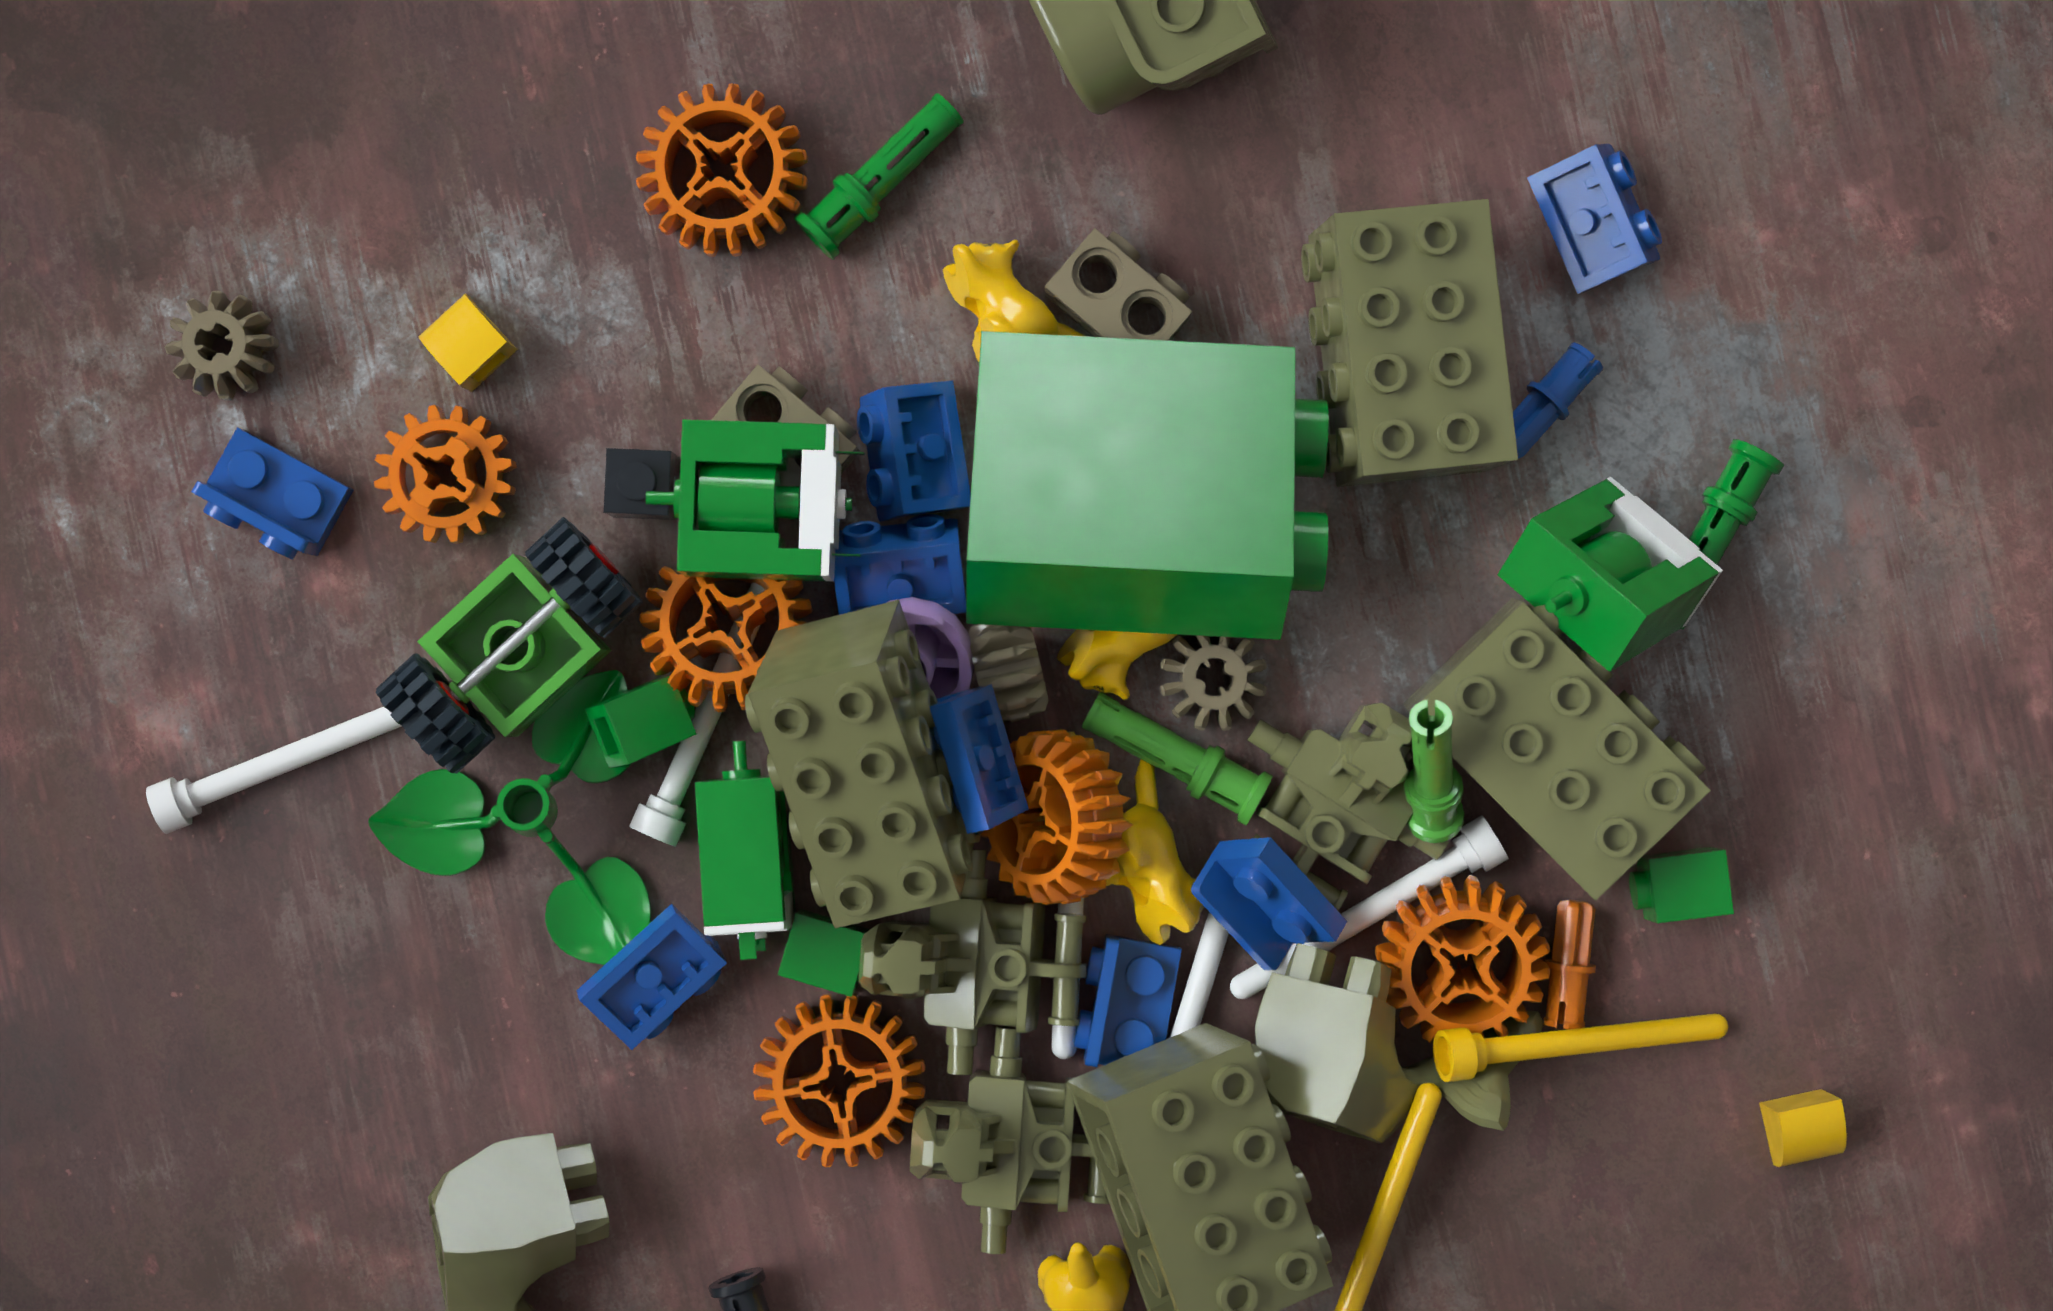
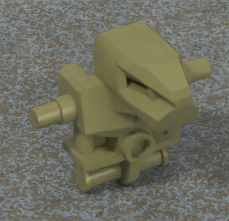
[1247,703,1449,911]
[859,849,1087,1075]
[910,1026,1110,1254]

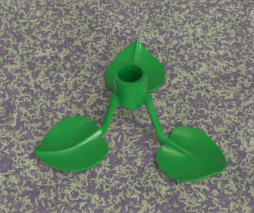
[368,670,651,965]

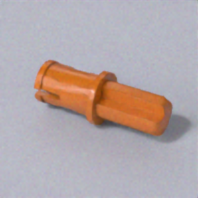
[1543,900,1596,1029]

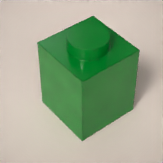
[585,676,697,768]
[1629,847,1734,923]
[778,909,870,997]

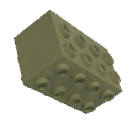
[1301,199,1518,487]
[1403,597,1711,901]
[745,600,980,928]
[1067,1023,1333,1311]

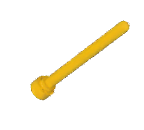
[1433,1014,1729,1082]
[1334,1082,1442,1311]

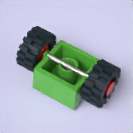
[375,517,643,774]

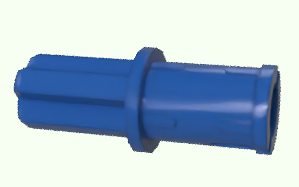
[1513,342,1603,459]

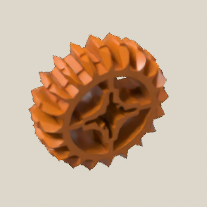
[636,83,808,257]
[640,566,813,712]
[980,729,1133,905]
[1375,875,1550,1043]
[753,993,926,1167]

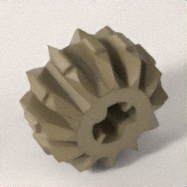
[165,291,279,401]
[968,624,1049,723]
[1160,635,1267,731]

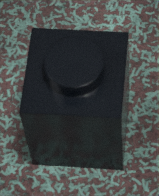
[603,448,680,520]

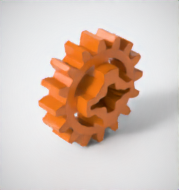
[374,405,517,544]

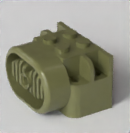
[1028,0,1279,115]

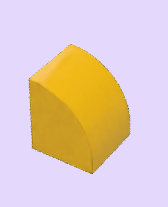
[418,293,518,392]
[1759,1089,1847,1167]

